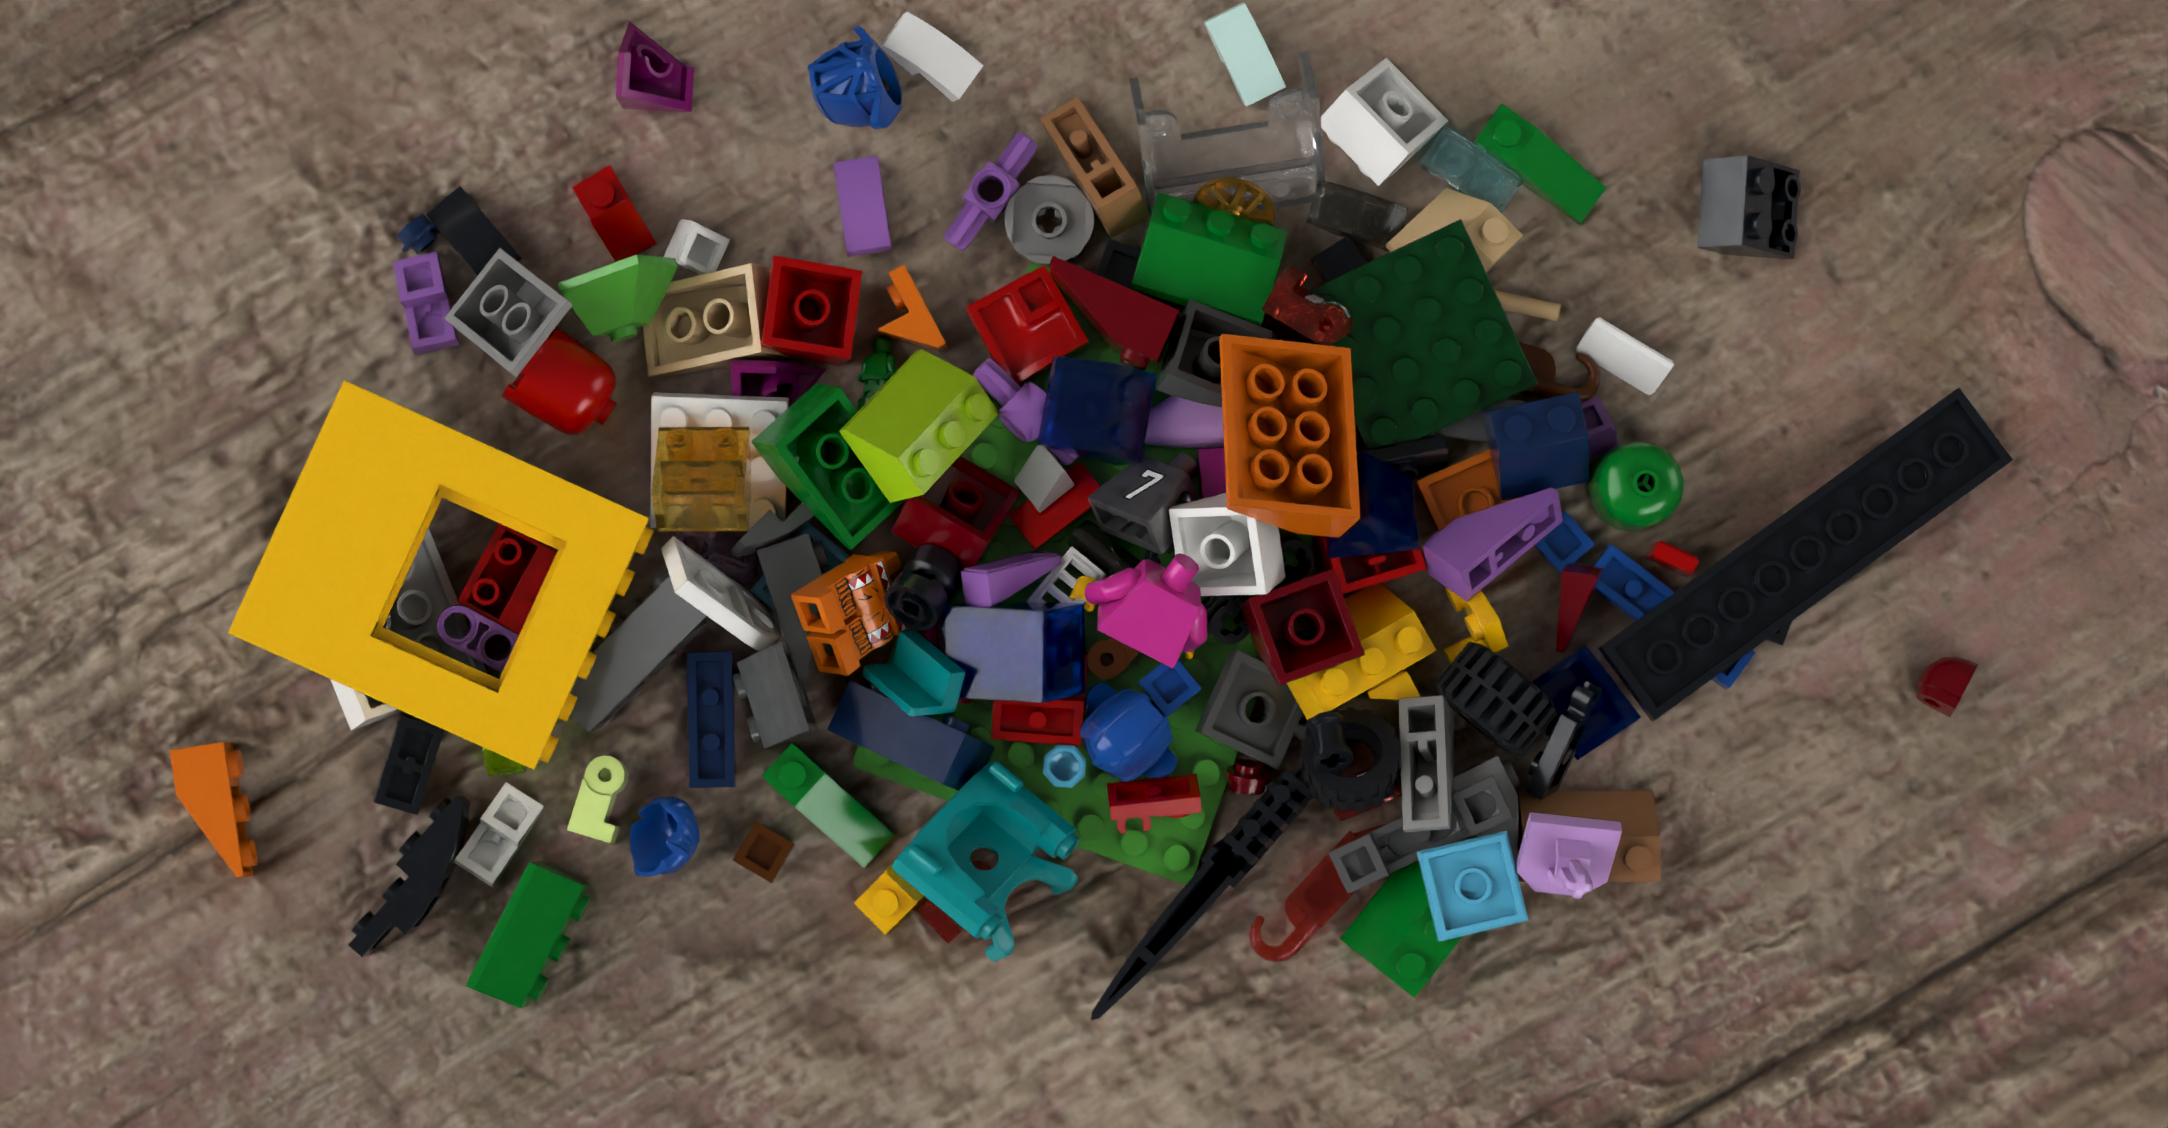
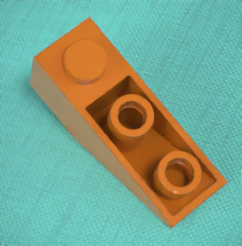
[169,742,258,877]

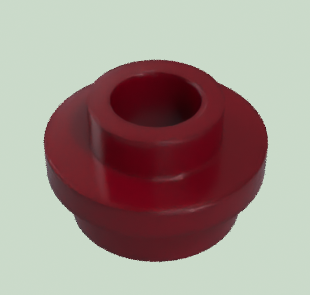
[1225,759,1271,795]

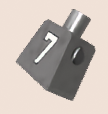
[1087,453,1199,555]

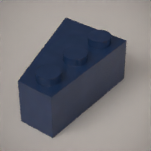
[827,680,995,791]

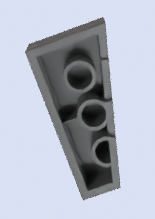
[571,569,709,733]

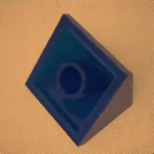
[1326,451,1420,559]
[1531,644,1641,760]

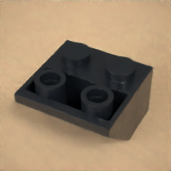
[1698,155,1801,259]

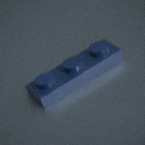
[687,651,736,788]

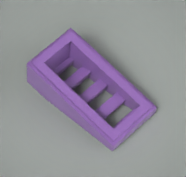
[961,551,1061,607]

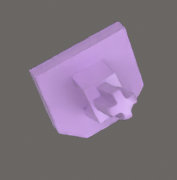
[1516,812,1622,899]

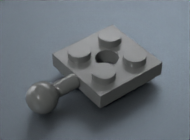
[1195,649,1349,769]

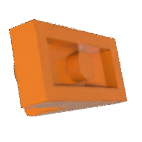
[877,264,948,353]

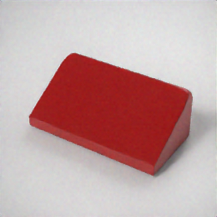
[1008,461,1100,551]

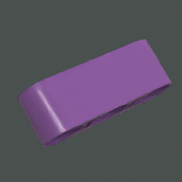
[436,605,519,673]

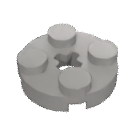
[1004,175,1094,267]

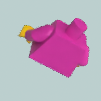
[1069,553,1208,669]

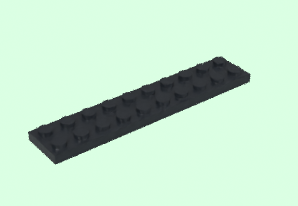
[1598,388,2013,722]

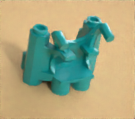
[891,760,1080,962]

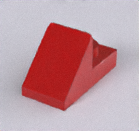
[571,165,657,262]

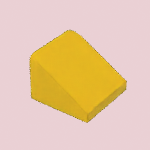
[1364,670,1421,701]

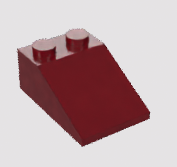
[1049,256,1179,373]

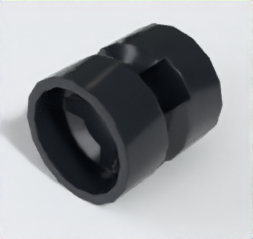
[884,545,964,631]

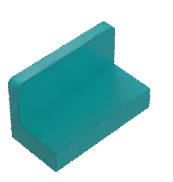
[862,629,965,717]

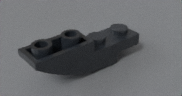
[349,796,470,957]

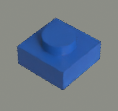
[1534,511,1595,575]
[1138,660,1202,717]

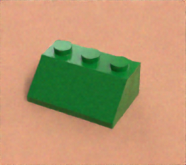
[1130,192,1288,326]
[465,860,591,1008]
[1339,861,1463,998]

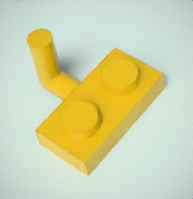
[1443,588,1508,664]

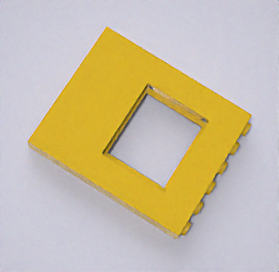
[228,380,654,770]

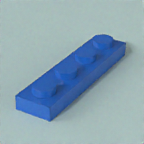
[1592,544,1756,690]

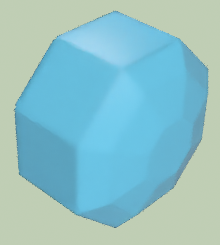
[1043,745,1086,788]

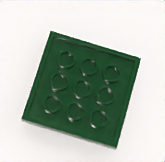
[1296,219,1538,450]

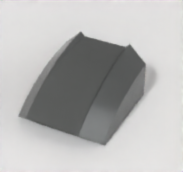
[1156,299,1277,407]

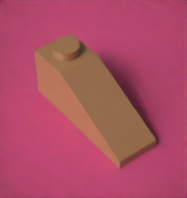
[1039,96,1150,238]

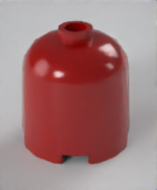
[502,326,617,435]

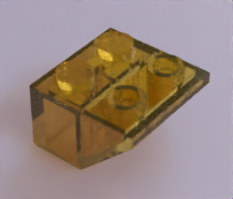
[651,427,751,532]

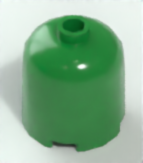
[1587,441,1684,532]

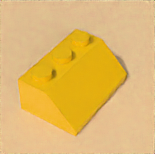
[1287,583,1437,720]

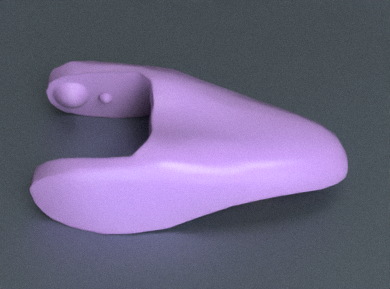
[1133,396,1224,449]

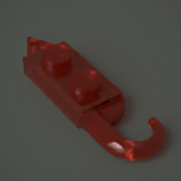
[1249,824,1385,962]

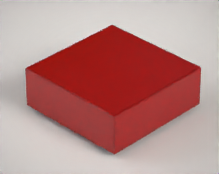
[1645,540,1699,577]

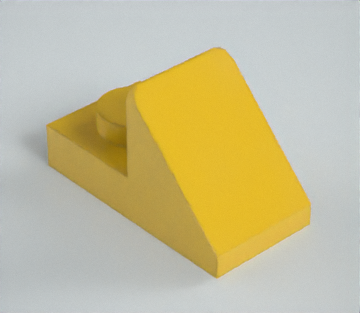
[854,862,924,935]

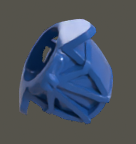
[808,26,902,129]
[1080,683,1177,782]

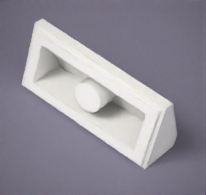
[1576,317,1674,395]

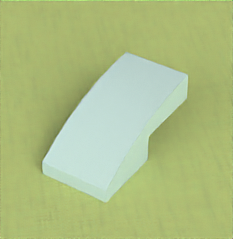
[1204,2,1286,107]

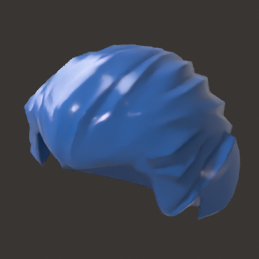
[629,796,699,877]

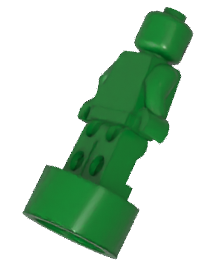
[857,336,896,411]

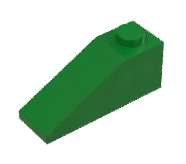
[1470,103,1607,225]
[762,743,895,868]

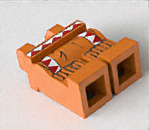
[791,550,909,676]

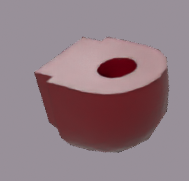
[1917,656,1978,718]

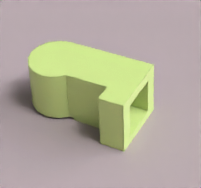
[567,755,629,844]

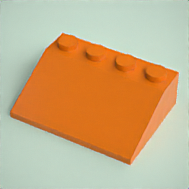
[1219,334,1360,538]

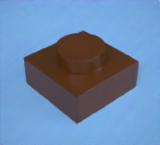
[733,821,795,883]

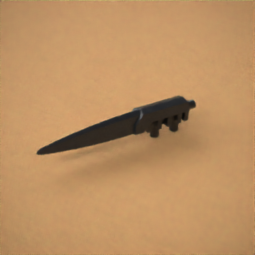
[1091,767,1314,1020]

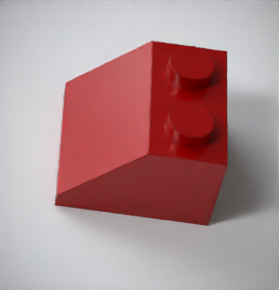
[761,255,862,366]

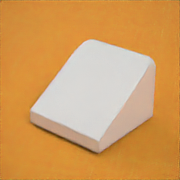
[664,219,730,275]

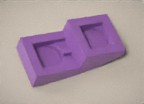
[834,156,892,257]
[393,251,459,355]

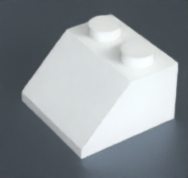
[1316,57,1448,186]
[1168,493,1286,596]

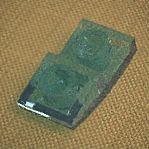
[1419,126,1523,212]

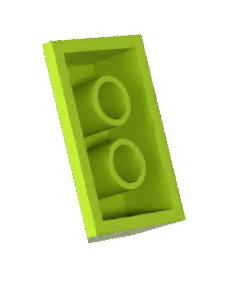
[839,349,999,503]

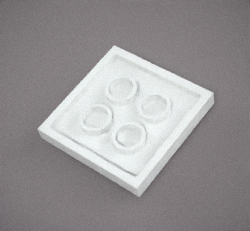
[650,392,789,532]

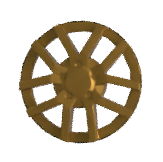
[1193,177,1276,226]

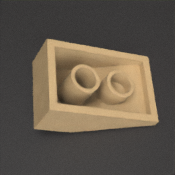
[642,263,789,378]

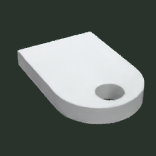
[661,536,781,651]

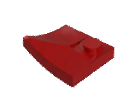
[966,265,1089,386]

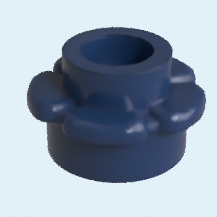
[396,213,438,254]

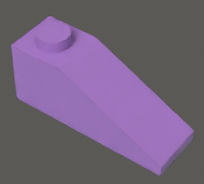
[1423,487,1563,601]

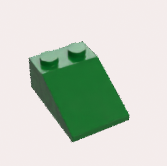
[751,383,906,550]

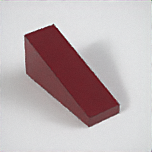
[1556,563,1604,653]

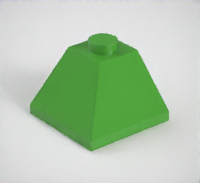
[558,255,678,342]

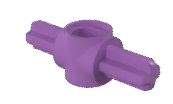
[944,132,1038,251]
[973,359,1083,466]

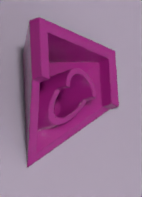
[616,21,694,112]
[731,360,826,407]

